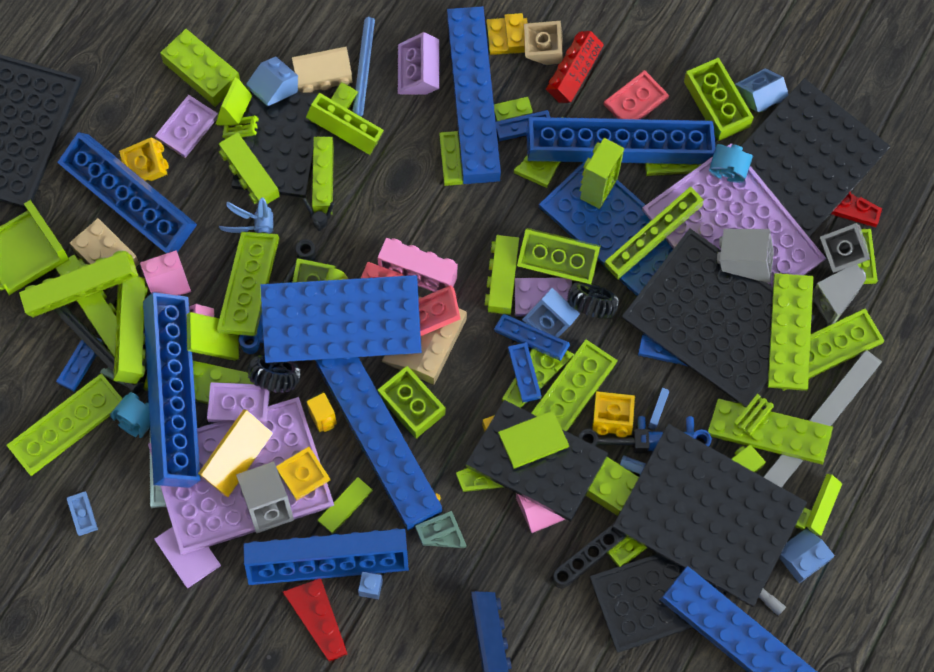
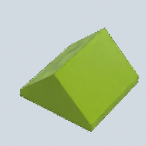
[216,77,252,125]

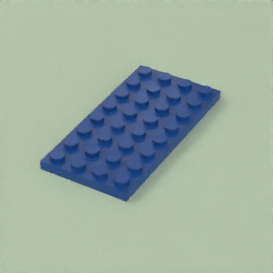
[539,162,673,296]
[260,275,422,363]

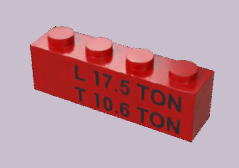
[546,31,604,103]

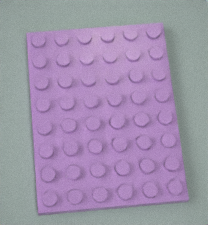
[642,143,826,287]
[148,397,334,555]

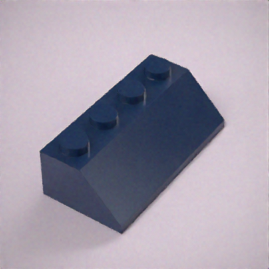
[471,591,512,672]

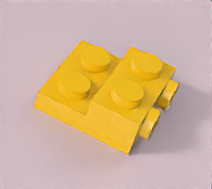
[486,13,528,55]
[119,138,169,181]
[592,391,635,437]

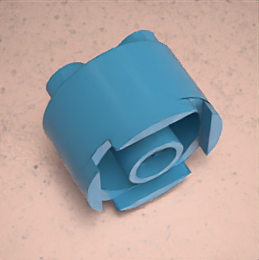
[709,144,753,183]
[110,392,150,438]

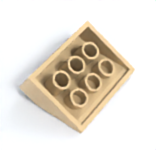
[382,296,467,385]

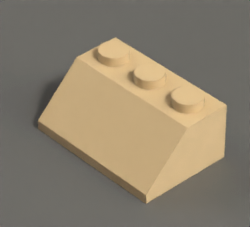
[292,47,353,93]

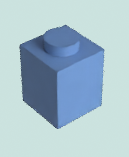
[358,572,383,599]

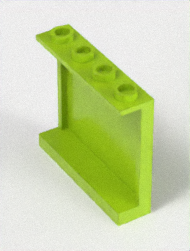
[0,200,69,295]

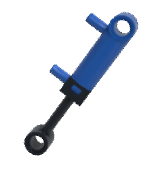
[239,239,316,354]
[578,416,712,453]

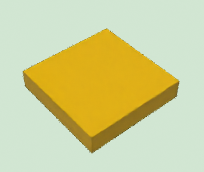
[276,447,330,501]

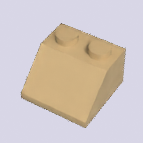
[524,21,563,65]

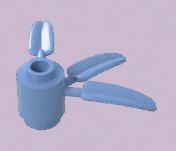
[219,198,273,234]

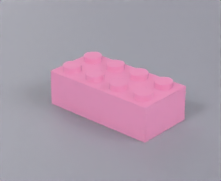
[378,238,458,292]

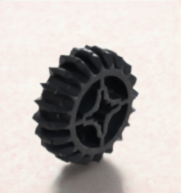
[567,282,619,319]
[248,355,300,393]

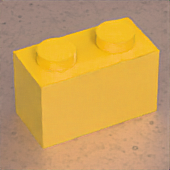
[307,393,337,432]

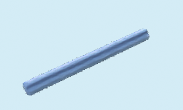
[353,17,375,117]

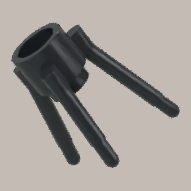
[303,198,334,231]

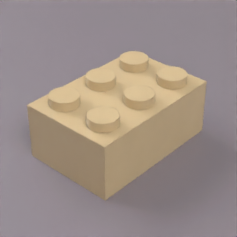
[70,218,139,289]

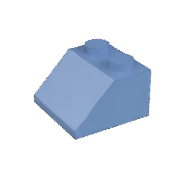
[246,57,298,106]
[735,68,789,112]
[522,288,580,337]
[779,529,834,583]

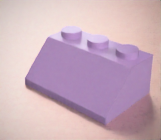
[398,32,439,94]

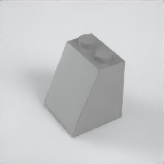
[820,223,870,273]
[717,229,774,283]
[812,264,866,326]
[236,462,294,534]

